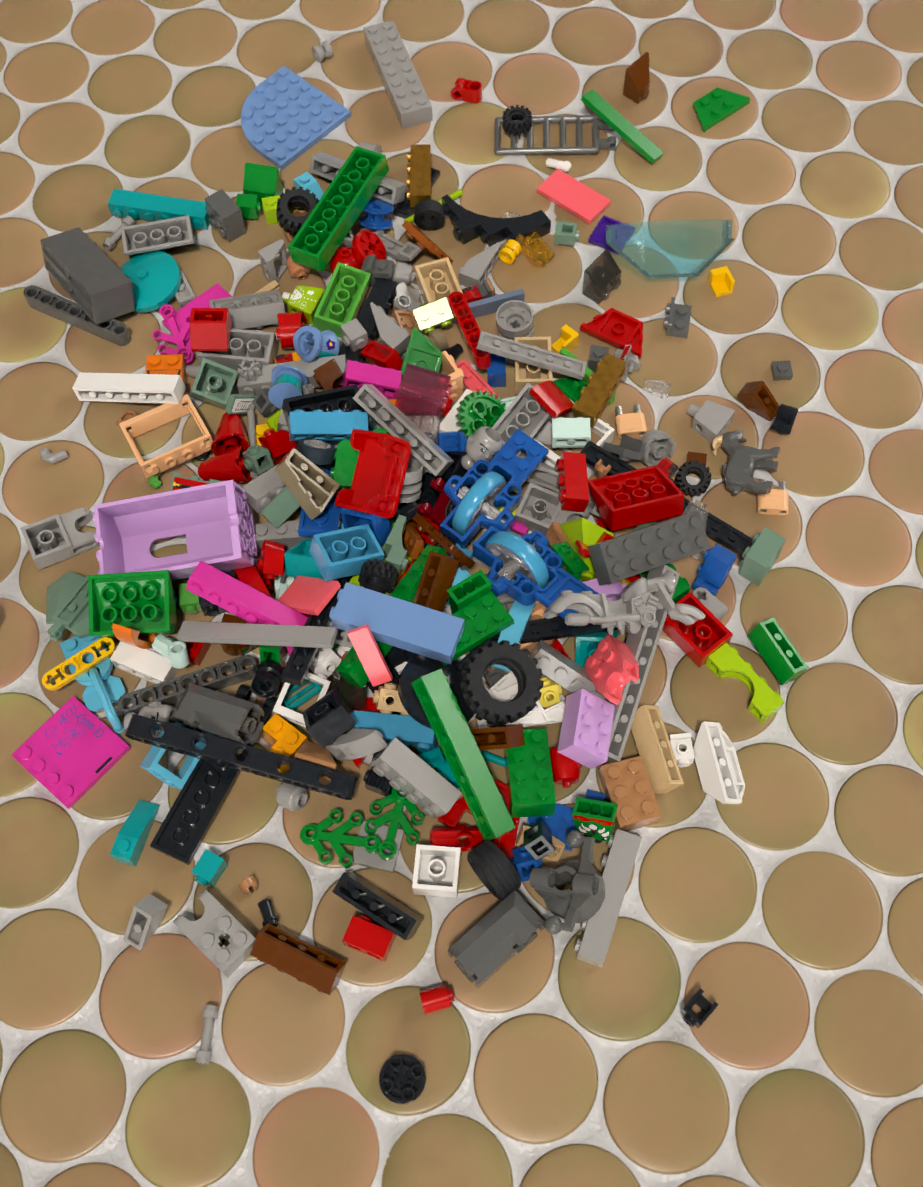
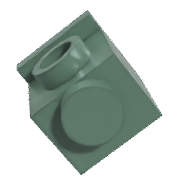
[554,221,580,246]

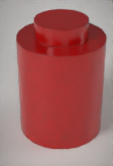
[419,984,455,1015]

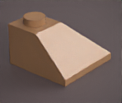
[294,740,339,779]

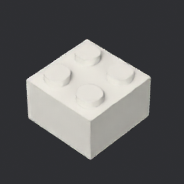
[412,844,461,898]

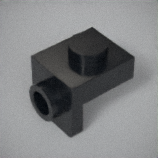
[772,404,798,435]
[393,501,420,523]

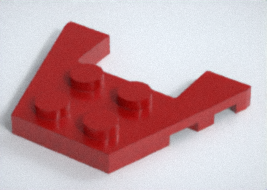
[438,779,520,861]

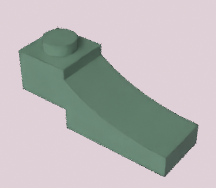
[384,515,409,577]

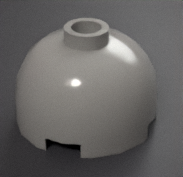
[640,430,676,467]

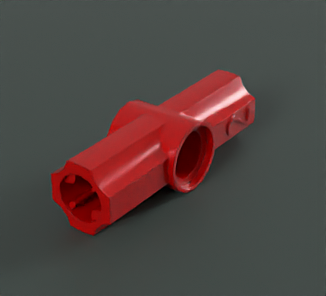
[430,824,497,852]

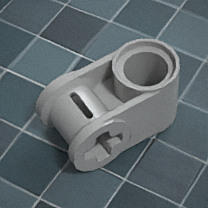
[693,587,729,621]

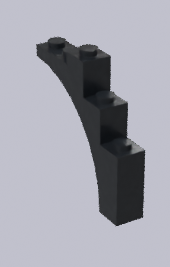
[442,194,551,247]

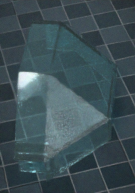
[606,219,735,279]

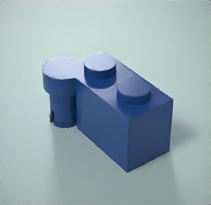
[692,544,737,596]

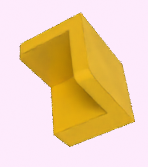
[708,266,735,297]
[551,324,579,354]

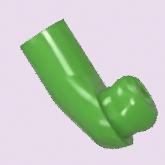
[148,470,166,489]

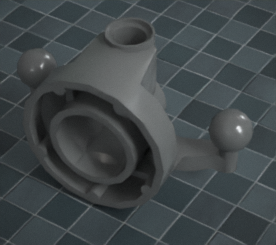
[530,830,605,934]

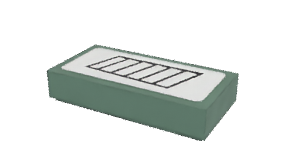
[225,394,256,414]

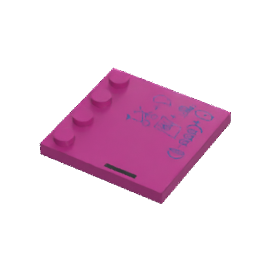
[11,696,131,809]

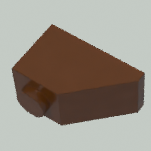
[738,381,779,421]

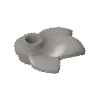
[394,282,423,311]

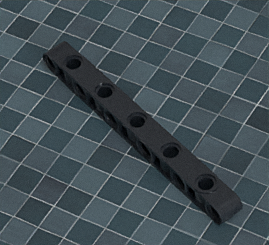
[125,714,358,800]

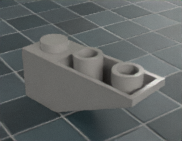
[370,302,410,354]

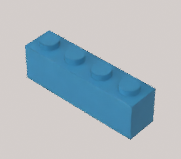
[288,409,369,441]
[353,710,437,751]

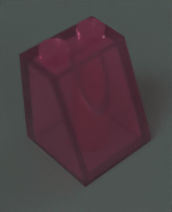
[395,364,452,416]

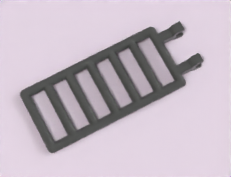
[494,115,616,155]

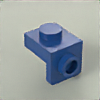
[437,431,467,452]

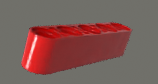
[448,291,492,369]

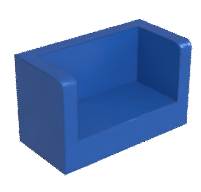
[487,353,506,387]

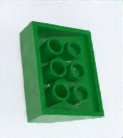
[88,570,177,638]

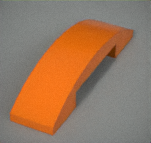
[112,623,158,649]

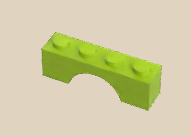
[705,643,784,724]

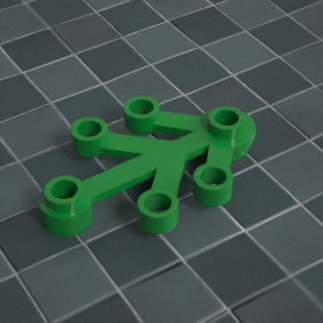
[364,788,424,861]
[300,809,382,868]

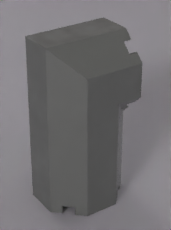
[170,683,264,745]
[447,890,545,988]

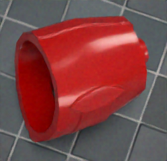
[549,748,582,788]

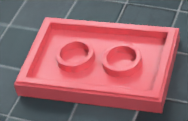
[277,575,341,616]

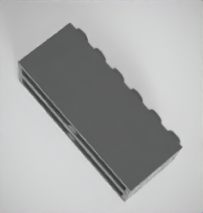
[40,227,135,325]

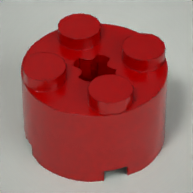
[276,312,308,349]

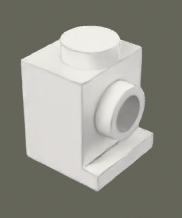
[669,733,695,767]

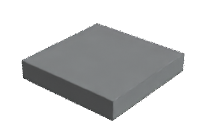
[352,820,404,873]

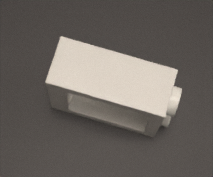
[272,670,331,728]

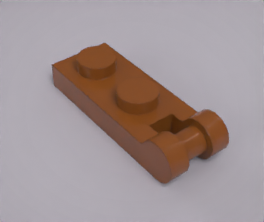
[402,521,424,559]

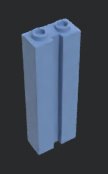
[329,582,465,664]

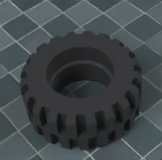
[458,640,543,725]

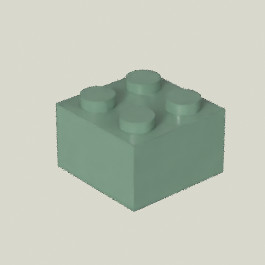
[190,358,238,410]
[739,527,786,586]

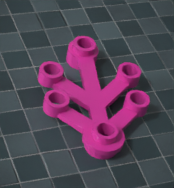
[152,304,194,364]

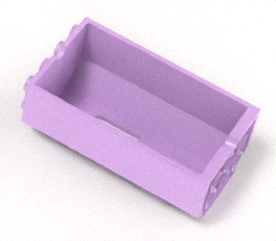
[92,480,257,581]

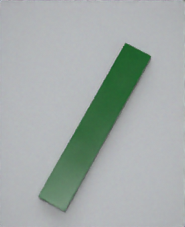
[581,89,664,164]

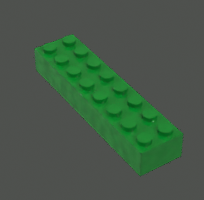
[288,146,389,272]

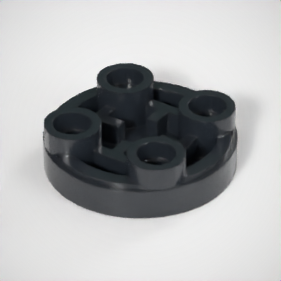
[379,1054,426,1105]

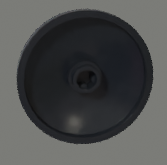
[397,655,475,729]

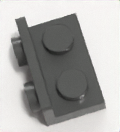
[663,297,692,338]

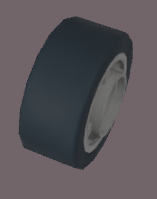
[297,438,335,465]

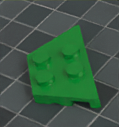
[693,87,750,132]
[398,327,442,396]

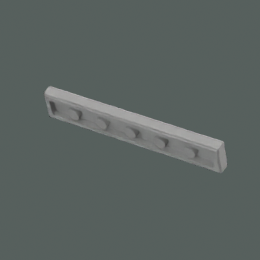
[476,331,587,380]

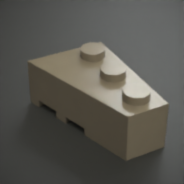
[275,447,340,521]

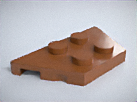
[402,220,453,263]

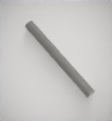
[247,410,258,478]

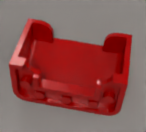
[334,429,411,518]

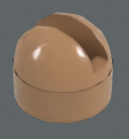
[238,875,258,894]

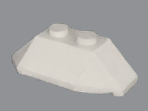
[693,721,745,804]

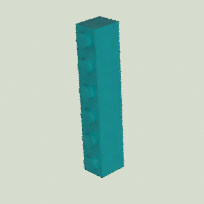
[107,189,210,230]

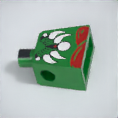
[572,797,618,843]

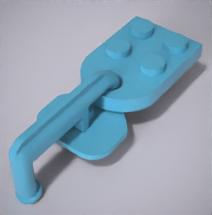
[59,636,125,733]

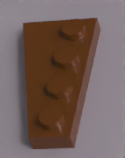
[412,513,475,569]

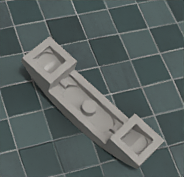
[363,227,422,261]

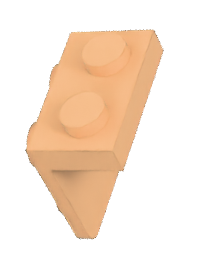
[440,351,465,403]

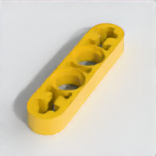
[42,637,116,691]

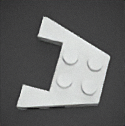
[487,651,565,727]

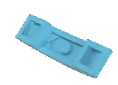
[490,600,536,673]

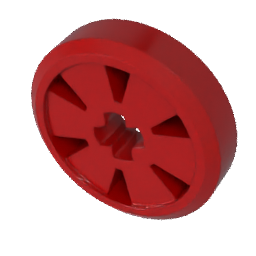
[352,230,386,263]

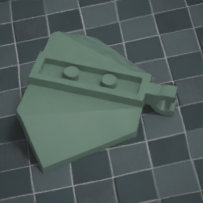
[46,571,89,642]

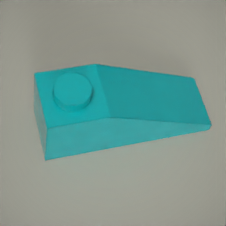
[110,800,160,867]

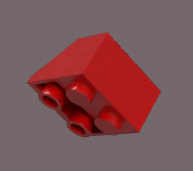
[189,308,232,351]

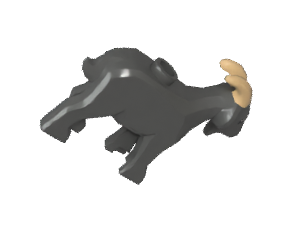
[712,430,780,495]

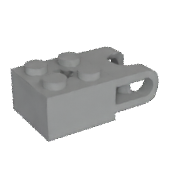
[515,483,590,535]
[20,508,100,570]
[173,890,256,978]

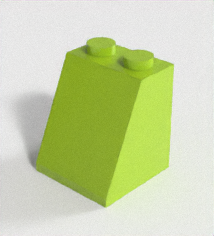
[560,518,614,582]

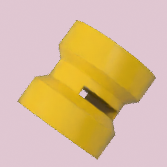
[498,239,522,264]

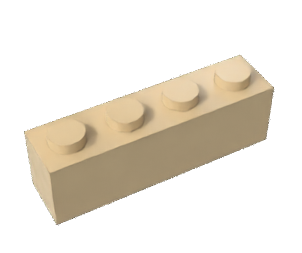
[631,705,684,794]

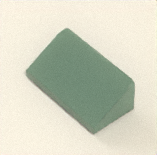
[261,486,300,528]

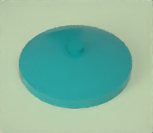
[120,251,182,313]

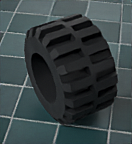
[276,187,319,236]

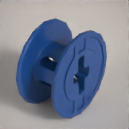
[359,199,394,230]

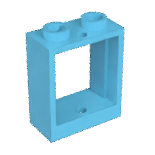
[140,722,206,790]

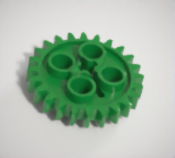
[455,390,506,438]

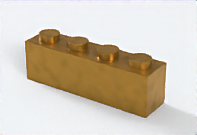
[407,144,431,207]
[572,354,627,428]

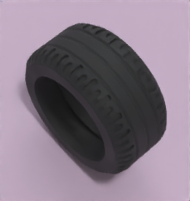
[467,840,521,900]

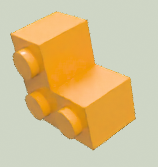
[262,713,308,773]

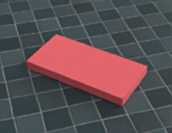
[537,169,611,224]

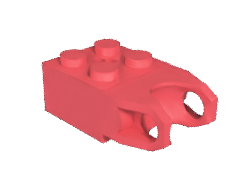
[584,634,639,705]

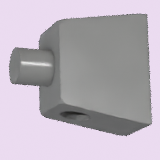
[687,400,735,444]

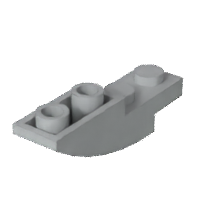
[325,728,388,760]

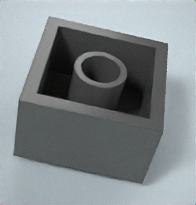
[205,189,246,243]

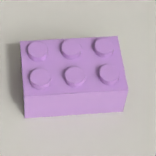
[557,688,615,769]

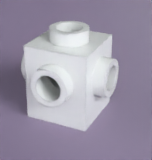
[310,648,341,677]

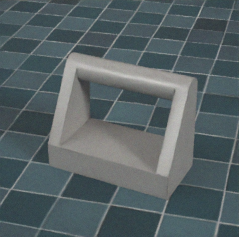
[258,239,288,282]

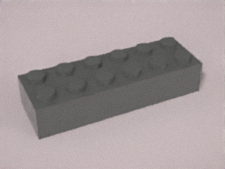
[587,510,711,586]

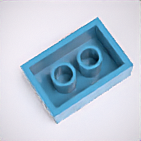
[309,524,385,581]

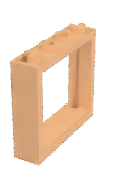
[119,394,213,479]

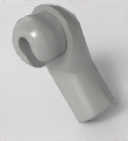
[39,448,68,464]

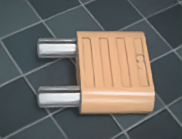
[615,404,647,439]
[757,479,789,515]

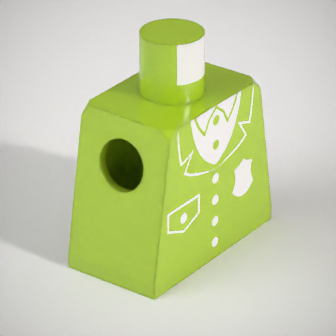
[282,285,325,325]

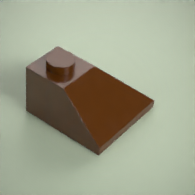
[623,52,650,104]

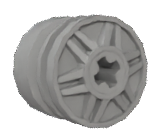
[496,300,534,341]
[398,456,424,503]

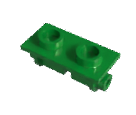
[551,541,590,580]

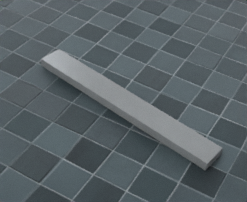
[177,621,338,648]

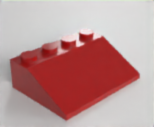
[588,465,685,531]

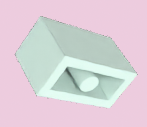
[551,417,591,448]

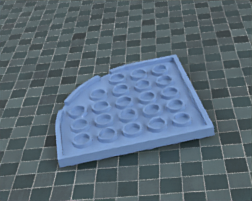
[241,66,351,170]

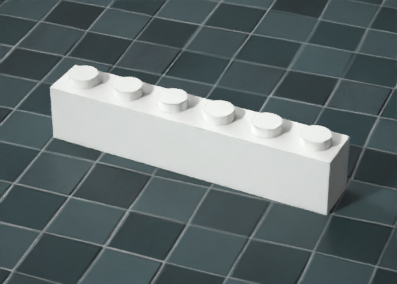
[72,372,186,404]

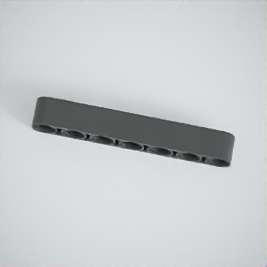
[23,285,131,346]
[117,655,258,716]

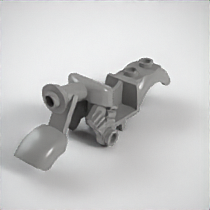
[543,571,706,635]

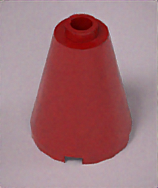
[212,413,250,456]
[197,445,252,483]

